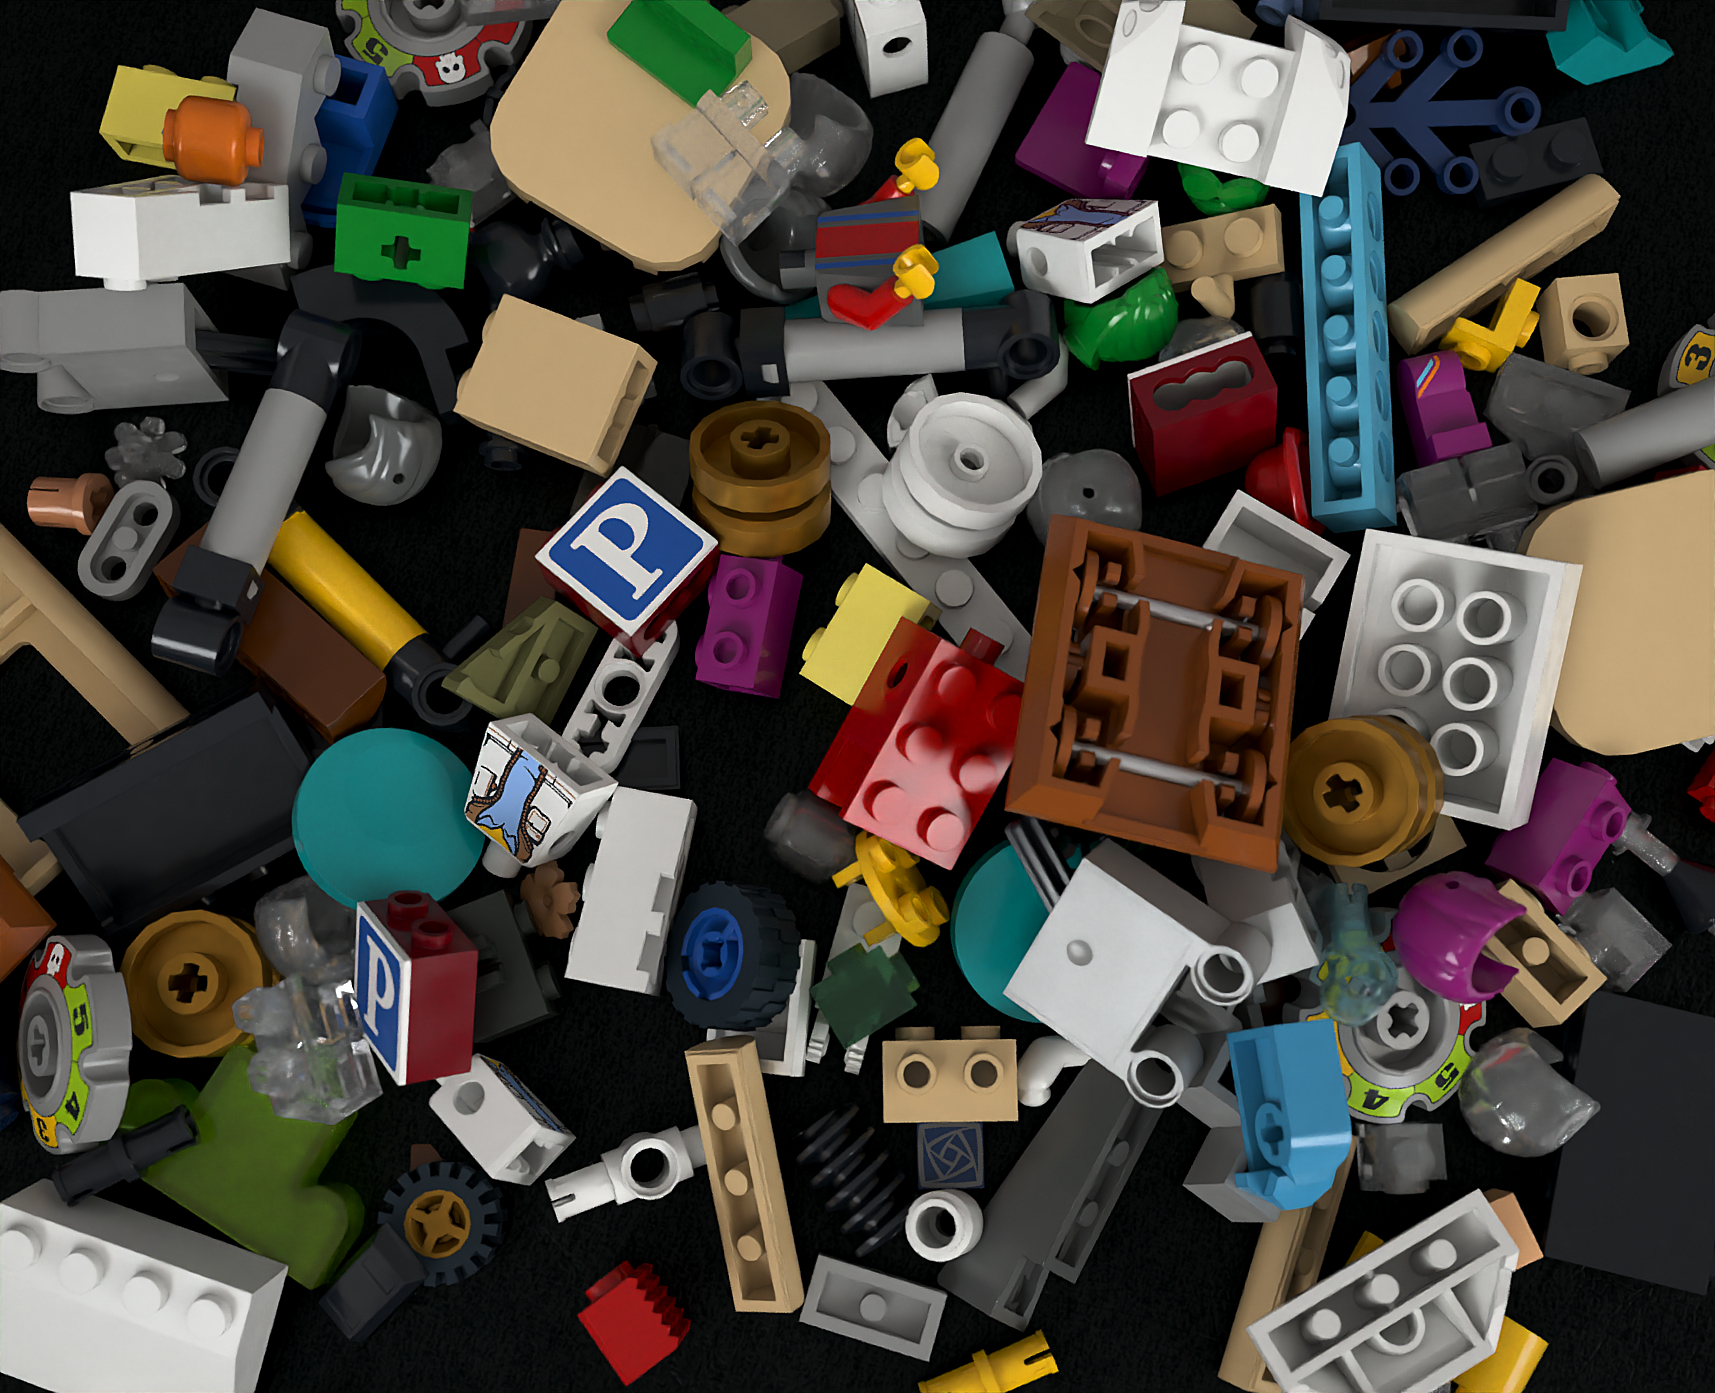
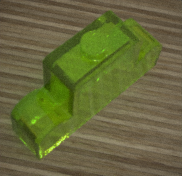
[98,1044,365,1290]

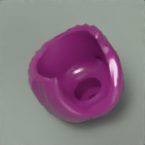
[1392,871,1527,1004]

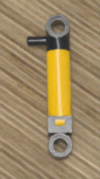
[193,446,494,736]

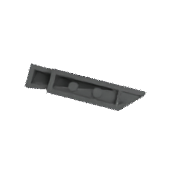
[937,1058,1164,1333]

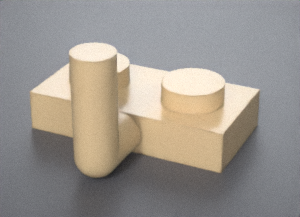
[1157,204,1285,321]

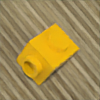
[1438,278,1541,373]

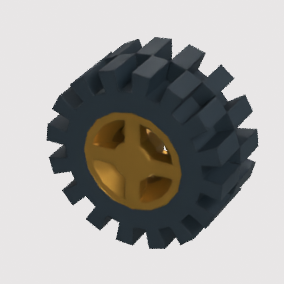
[377,1159,508,1287]

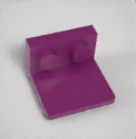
[1015,61,1155,200]

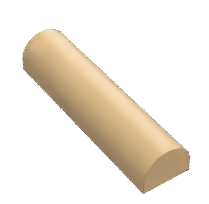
[1387,174,1620,356]
[685,1035,805,1313]
[1218,1135,1358,1393]

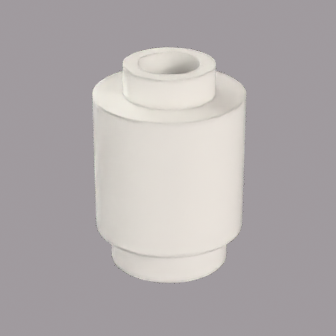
[905,1189,983,1262]

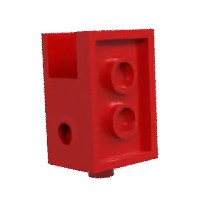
[808,616,1024,871]

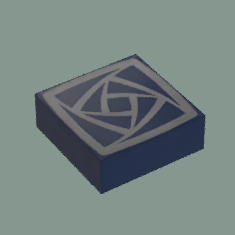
[916,1121,985,1189]

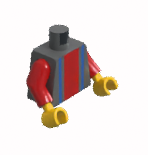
[779,138,939,331]

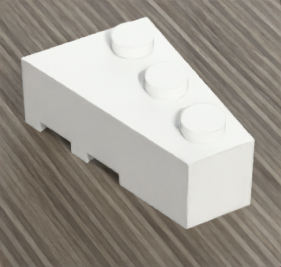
[70,175,291,291]
[564,786,698,996]

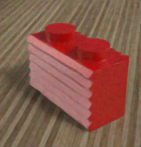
[577,1259,691,1386]

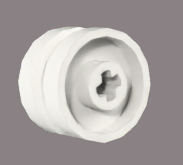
[882,392,1043,559]

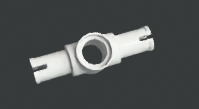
[545,1124,707,1223]

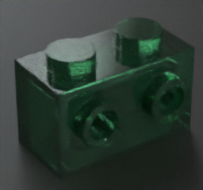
[808,942,920,1050]

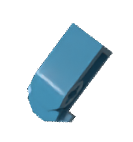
[1226,1018,1352,1210]

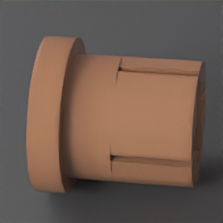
[27,473,114,536]

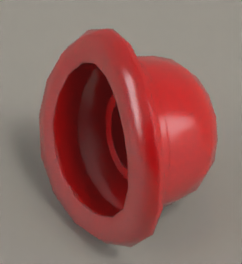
[1244,427,1326,536]

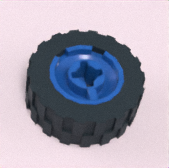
[664,881,801,1032]

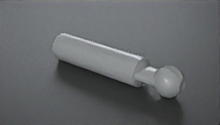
[913,0,1041,248]
[1574,375,1715,490]

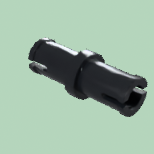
[51,1104,201,1207]

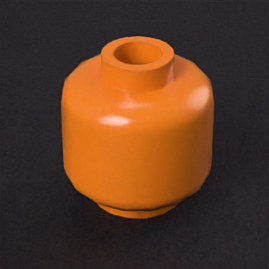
[163,95,265,187]

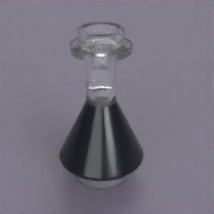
[1611,810,1715,936]

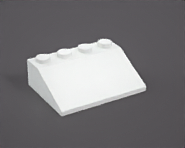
[1328,528,1583,830]
[0,1178,289,1393]

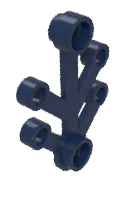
[1338,29,1541,197]

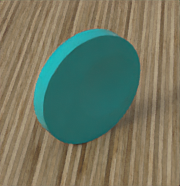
[292,728,485,910]
[950,837,1096,1023]

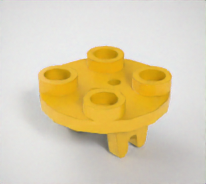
[832,829,950,948]

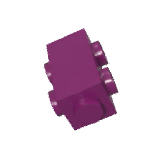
[695,554,803,699]
[1484,758,1631,916]

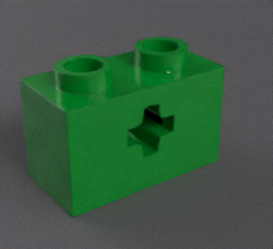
[334,172,473,290]

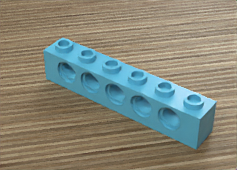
[1299,142,1397,533]

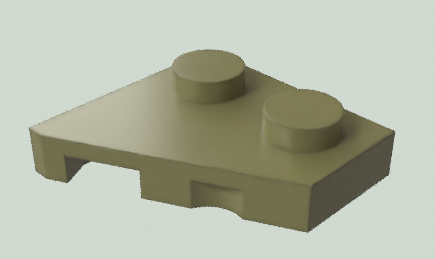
[441,596,599,727]

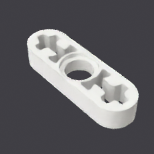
[562,621,680,774]

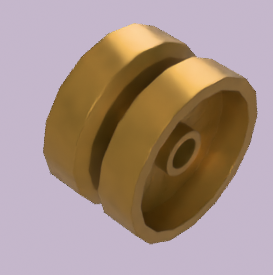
[689,401,831,558]
[1282,714,1445,867]
[119,910,290,1058]

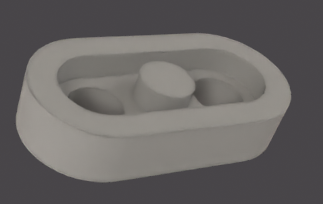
[78,480,181,601]

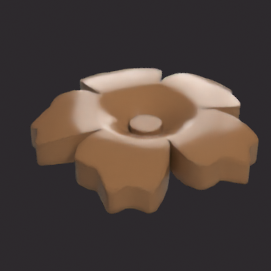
[519,860,581,939]

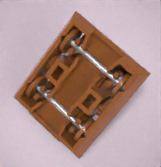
[1005,513,1306,873]

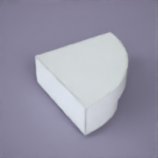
[887,374,938,454]

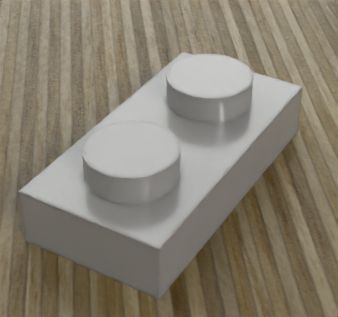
[799,1252,947,1362]

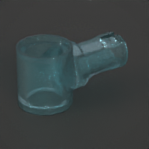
[1319,883,1399,1027]

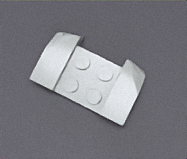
[1085,0,1351,197]

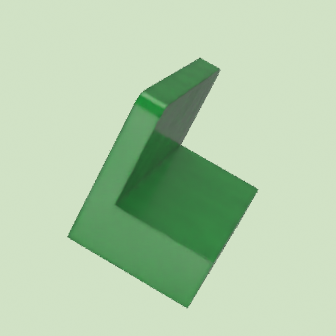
[607,0,752,116]

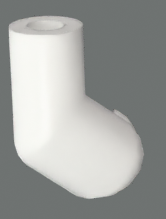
[1007,333,1069,420]
[1017,1035,1092,1107]

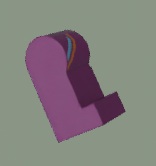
[1397,348,1493,476]

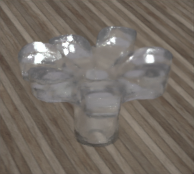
[105,417,187,490]

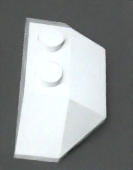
[1245,1188,1520,1393]

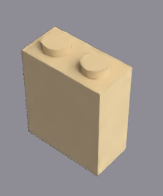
[453,293,658,478]

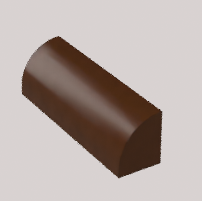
[152,520,387,746]

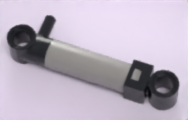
[680,289,1060,401]
[151,309,363,678]

